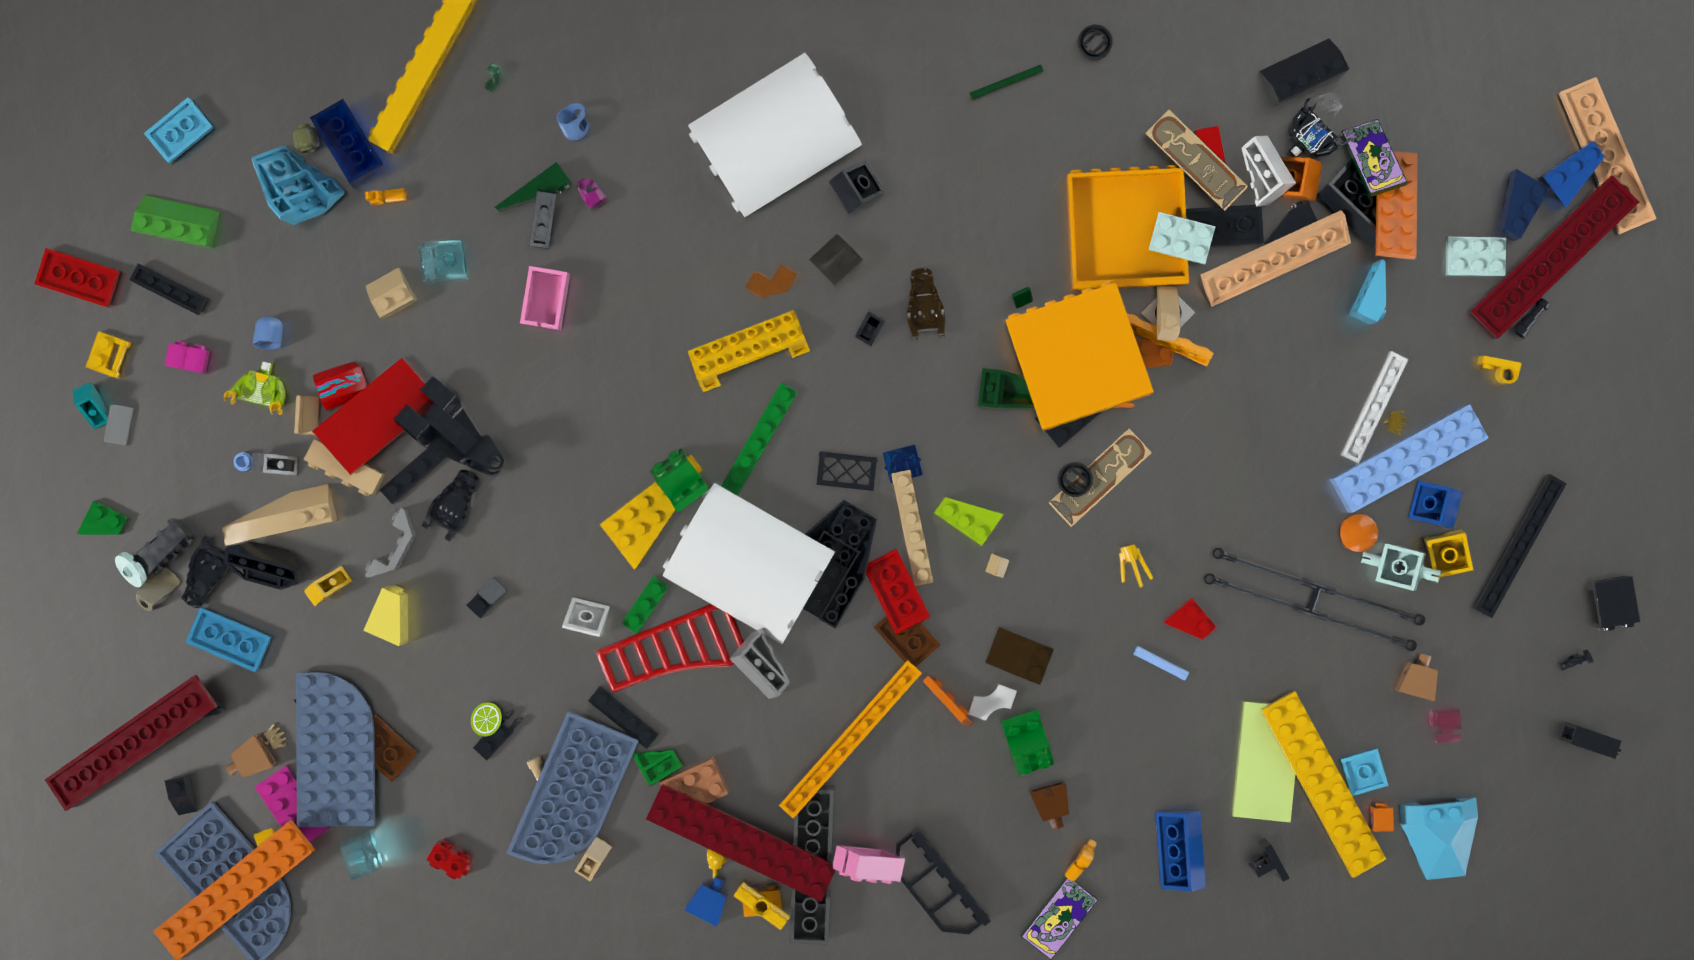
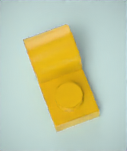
[1477,355,1522,384]

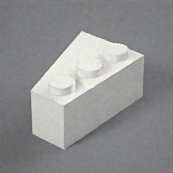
[1242,136,1296,206]

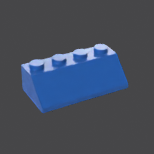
[1155,810,1206,892]

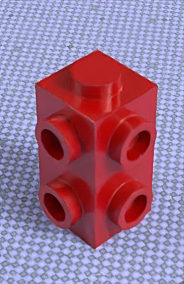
[426,840,472,879]

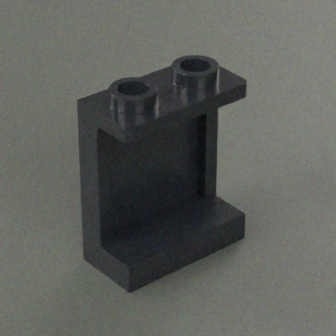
[1588,576,1640,631]

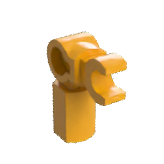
[365,188,406,205]
[1065,839,1097,881]

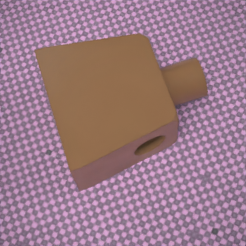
[1395,653,1438,701]
[226,734,277,778]

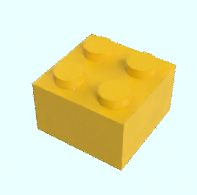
[1423,529,1473,577]

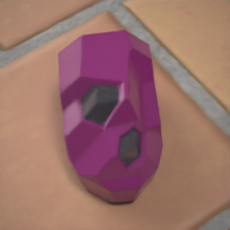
[577,179,607,210]

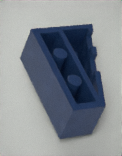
[1498,169,1550,241]

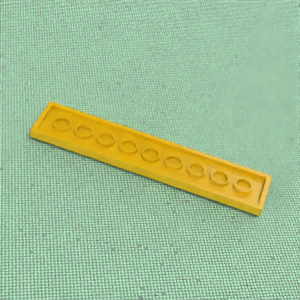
[1260,691,1386,878]

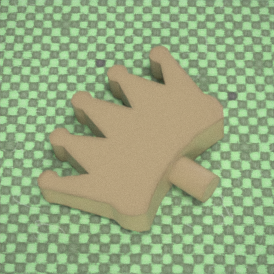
[264,724,287,749]

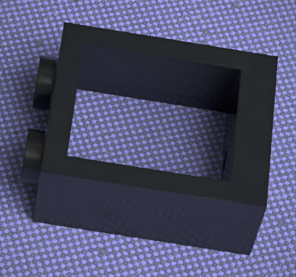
[1559,722,1622,759]

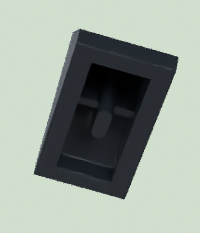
[855,309,886,346]

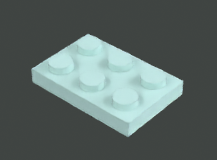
[1148,212,1215,265]
[1446,236,1506,277]

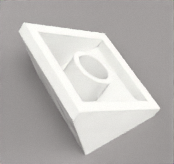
[562,597,610,637]

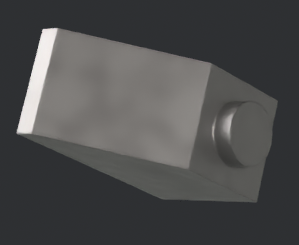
[251,452,298,476]

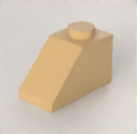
[574,837,612,882]

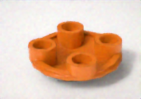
[1340,514,1378,552]

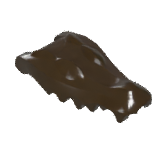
[907,268,945,340]

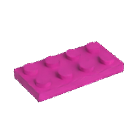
[255,765,330,842]

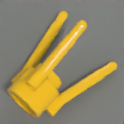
[1119,544,1153,588]

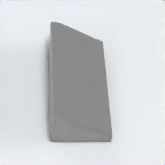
[104,404,134,445]

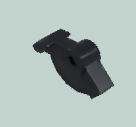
[1558,649,1594,671]

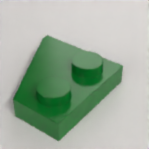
[77,501,129,535]
[632,750,683,787]

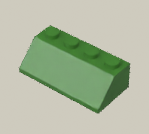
[131,195,220,248]

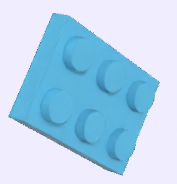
[144,97,214,164]

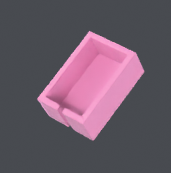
[520,266,570,331]
[832,845,905,884]

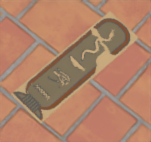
[1145,110,1248,211]
[1049,428,1152,527]

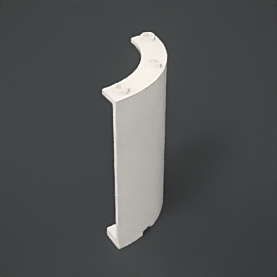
[688,53,862,217]
[662,483,835,644]

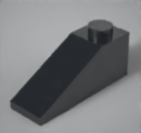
[1261,201,1317,247]

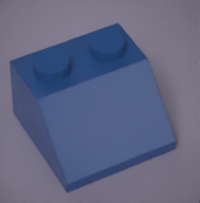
[1409,481,1463,529]

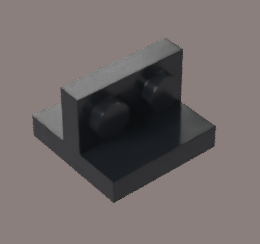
[1248,838,1290,882]

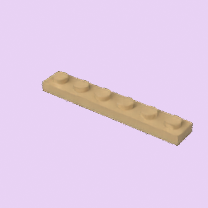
[891,470,933,586]

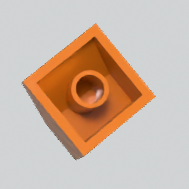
[1280,157,1323,201]

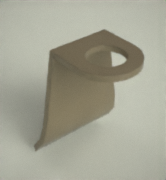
[136,566,181,611]

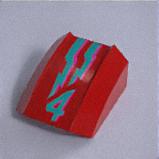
[313,362,367,411]

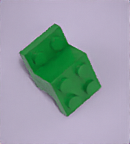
[650,448,709,512]
[1001,709,1054,776]

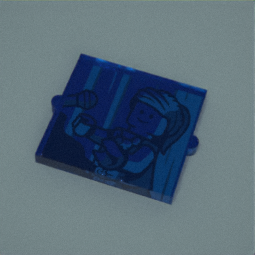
[883,445,923,483]

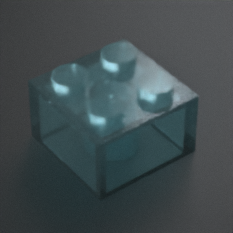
[339,831,382,880]

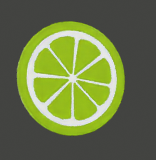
[471,702,502,736]

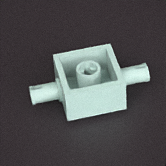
[1361,543,1441,591]

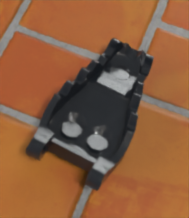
[421,470,478,542]
[181,535,229,608]

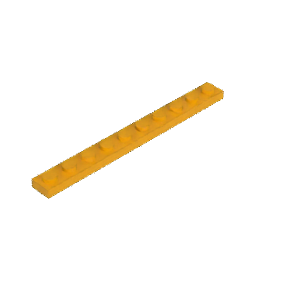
[779,660,922,818]

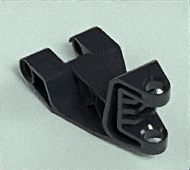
[393,376,504,476]

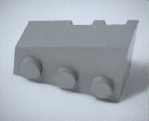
[730,629,790,699]

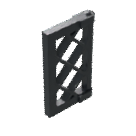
[816,451,878,491]

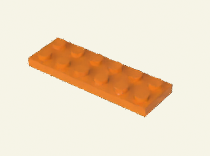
[1376,151,1418,260]

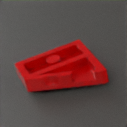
[1163,598,1217,640]

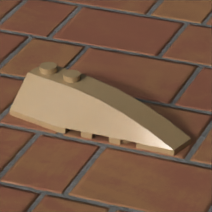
[221,484,338,546]

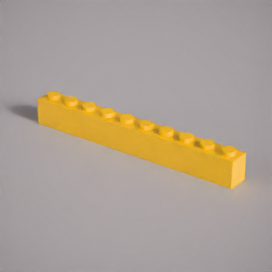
[368,0,477,154]

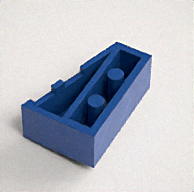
[1542,141,1605,208]

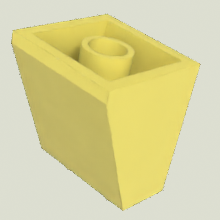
[363,585,408,646]

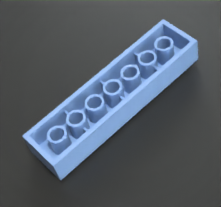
[1330,404,1488,513]

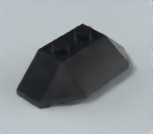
[224,541,301,590]

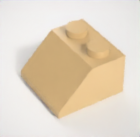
[366,268,418,319]

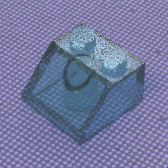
[418,240,468,283]

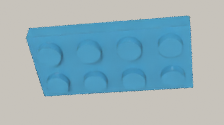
[185,607,272,672]

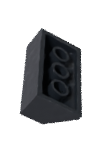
[1259,38,1349,106]

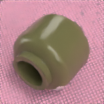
[293,124,320,153]

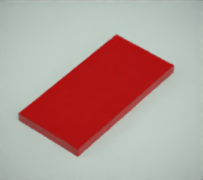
[312,358,433,476]

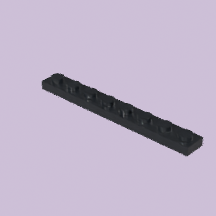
[1473,474,1567,618]

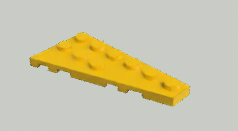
[600,455,703,570]

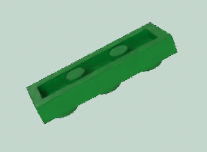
[621,576,670,634]

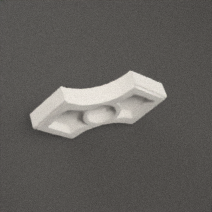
[968,684,1017,720]

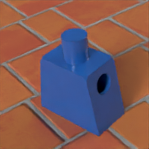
[684,876,727,927]

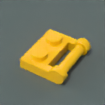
[86,331,131,379]

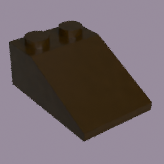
[985,627,1054,685]

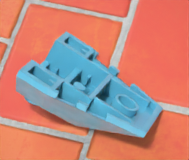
[252,145,345,225]
[1399,797,1478,880]

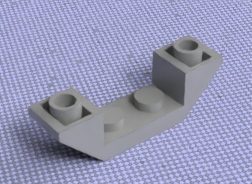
[365,508,416,578]

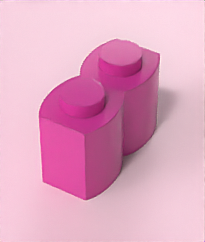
[165,340,210,374]

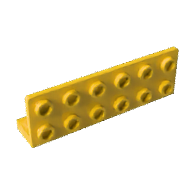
[688,310,810,392]

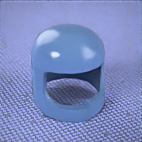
[557,103,589,140]
[253,317,283,350]

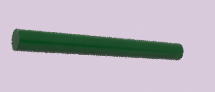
[969,64,1043,100]

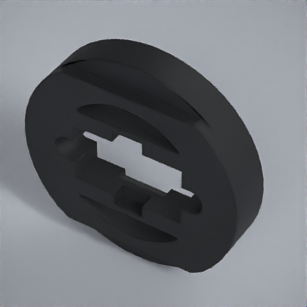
[1078,24,1113,60]
[1058,462,1093,497]

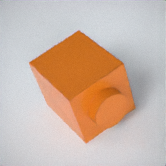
[1370,802,1394,832]

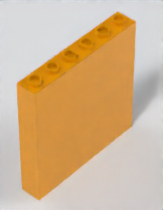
[1066,165,1189,291]
[1005,281,1154,431]

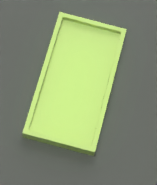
[1232,701,1295,822]

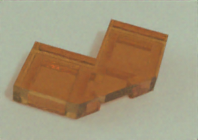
[745,265,797,298]

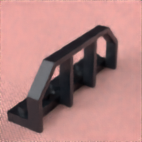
[895,827,991,935]

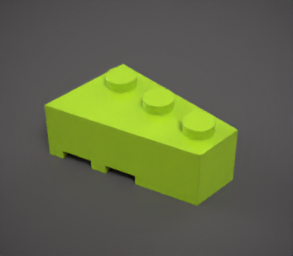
[934,497,1004,546]

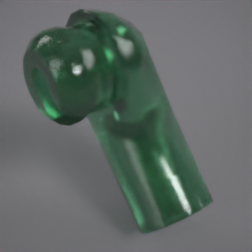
[483,63,501,92]

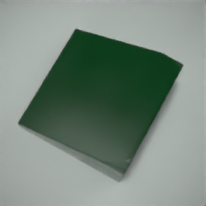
[1011,287,1033,308]

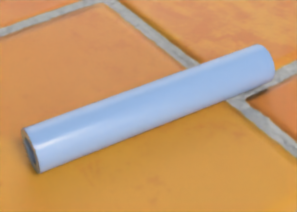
[1133,646,1189,681]

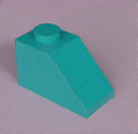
[73,382,109,429]

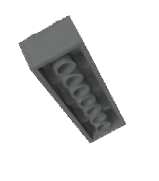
[790,787,834,945]

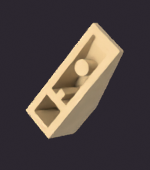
[1157,286,1180,341]

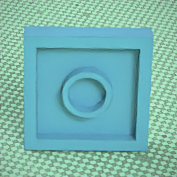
[1339,748,1389,796]

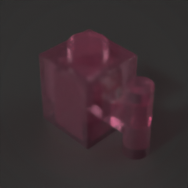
[1430,708,1462,743]

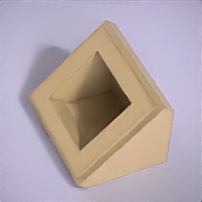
[985,554,1010,578]

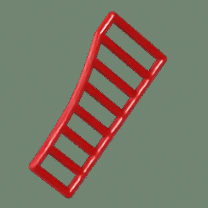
[596,604,744,692]

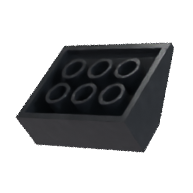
[1317,158,1377,248]

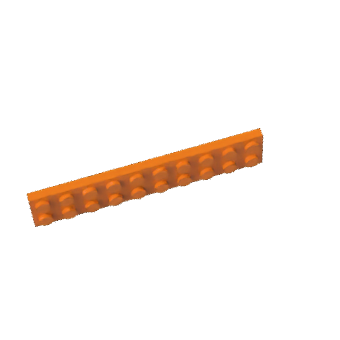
[153,820,315,960]

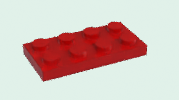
[34,248,121,308]
[866,549,931,635]

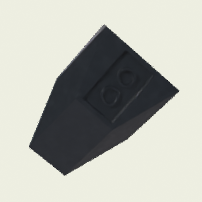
[803,500,877,629]

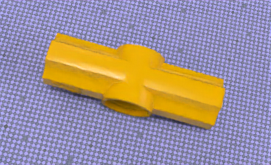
[733,881,790,930]

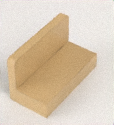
[294,395,321,435]

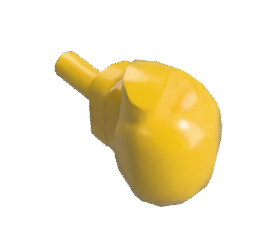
[707,849,727,879]

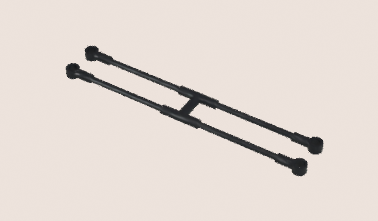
[1203,548,1425,651]

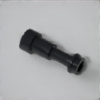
[1512,298,1550,339]

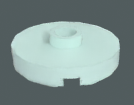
[115,552,147,587]

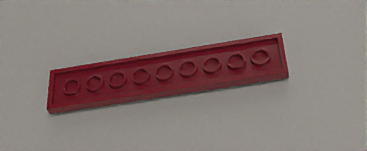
[1470,175,1640,339]
[45,675,218,811]
[646,783,836,902]

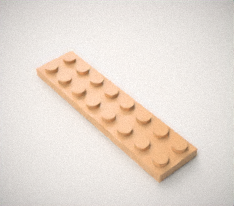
[1558,77,1657,235]
[1200,210,1351,307]

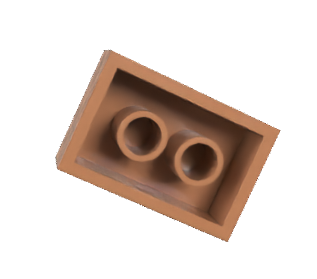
[660,756,729,804]

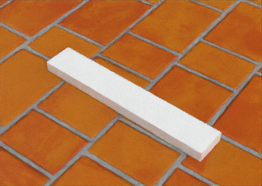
[1341,351,1409,463]

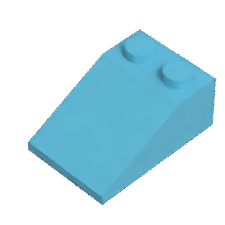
[1349,259,1386,325]

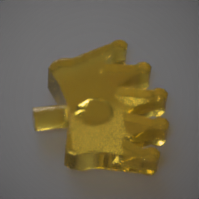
[1385,410,1407,436]

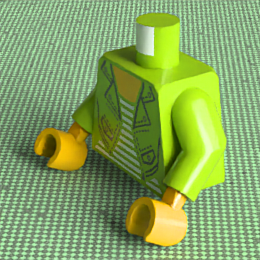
[224,361,287,415]

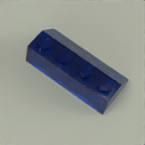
[310,99,383,188]

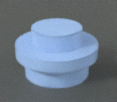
[234,452,252,471]

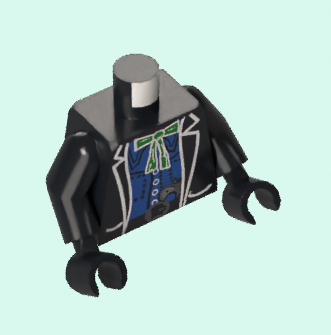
[1288,98,1350,157]

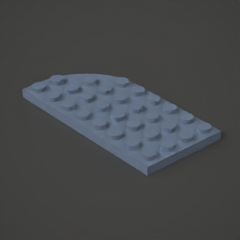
[296,672,375,827]
[507,711,639,864]
[154,801,291,960]

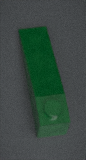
[495,162,572,212]

